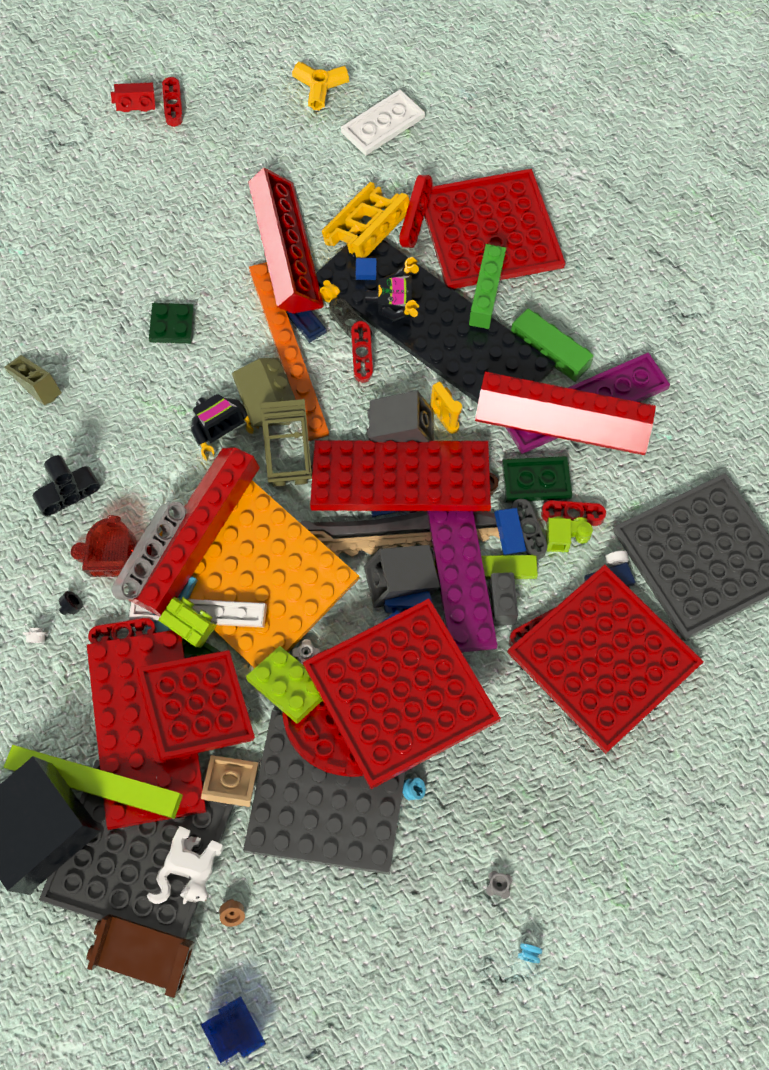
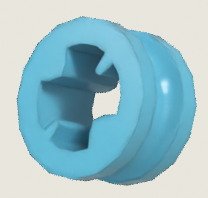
[403,778,426,801]
[518,944,543,963]

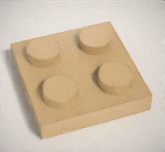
[201,755,258,807]

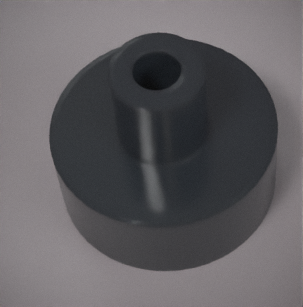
[59,591,83,615]

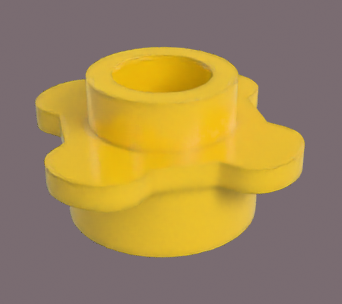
[320,280,340,303]

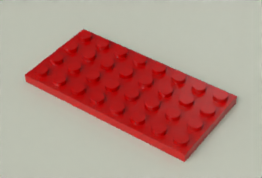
[310,440,491,511]
[87,630,206,830]

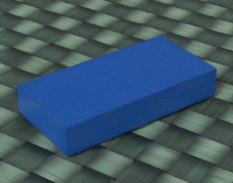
[494,508,526,555]

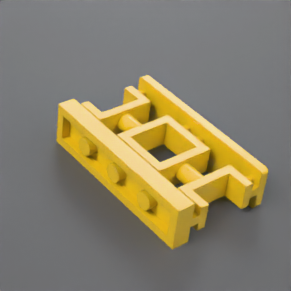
[322,182,410,258]

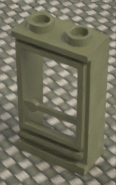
[260,399,312,487]

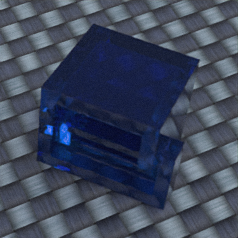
[200,996,266,1067]

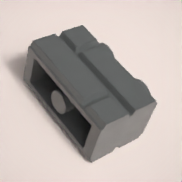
[489,572,518,626]

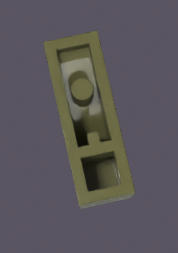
[4,355,62,406]

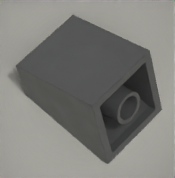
[367,390,434,442]
[364,545,440,608]

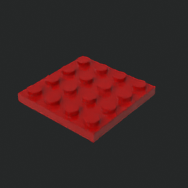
[136,650,255,761]

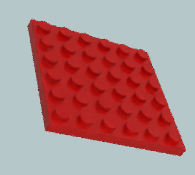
[424,169,566,289]
[507,565,704,754]
[303,599,501,789]

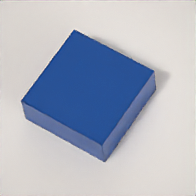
[356,258,376,280]

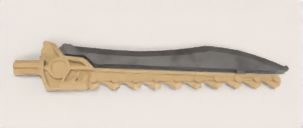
[300,511,500,557]

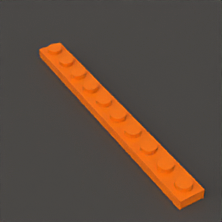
[249,262,329,441]

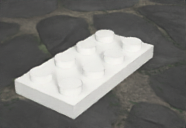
[341,90,425,156]

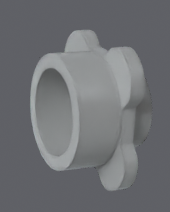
[486,871,513,899]

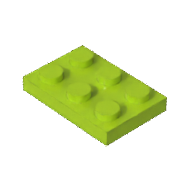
[246,646,322,724]

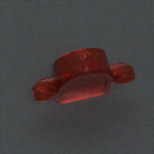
[71,515,152,577]

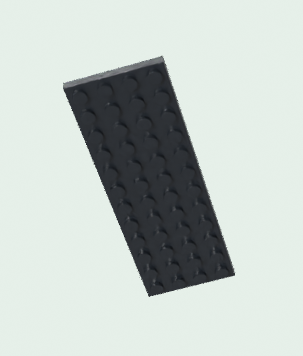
[316,234,556,404]

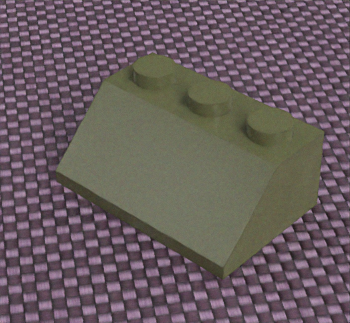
[232,358,296,427]

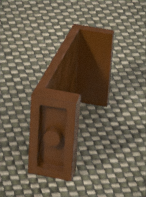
[86,914,195,998]

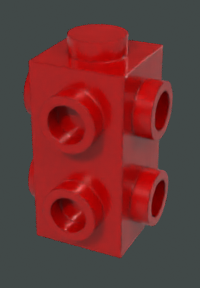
[111,82,155,112]

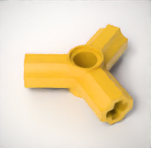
[292,62,349,111]

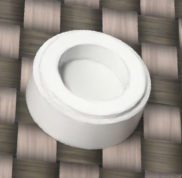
[605,551,629,566]

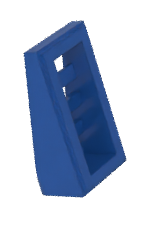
[384,591,432,613]

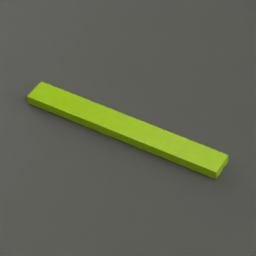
[3,745,183,819]

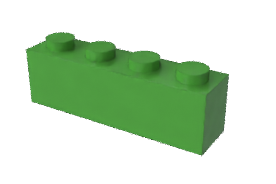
[469,244,506,329]
[511,308,594,382]

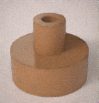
[219,899,245,927]

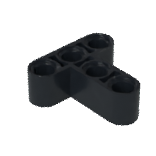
[32,455,100,516]

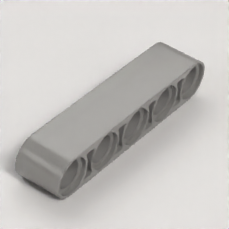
[112,502,186,600]

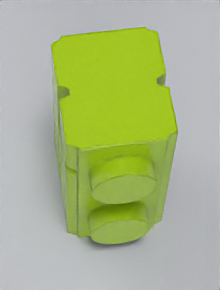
[158,597,216,648]

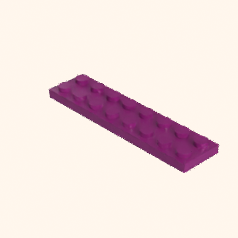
[505,352,670,454]
[427,511,498,653]

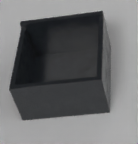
[0,756,101,895]

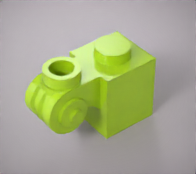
[546,516,593,552]

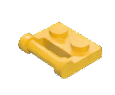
[430,381,462,434]

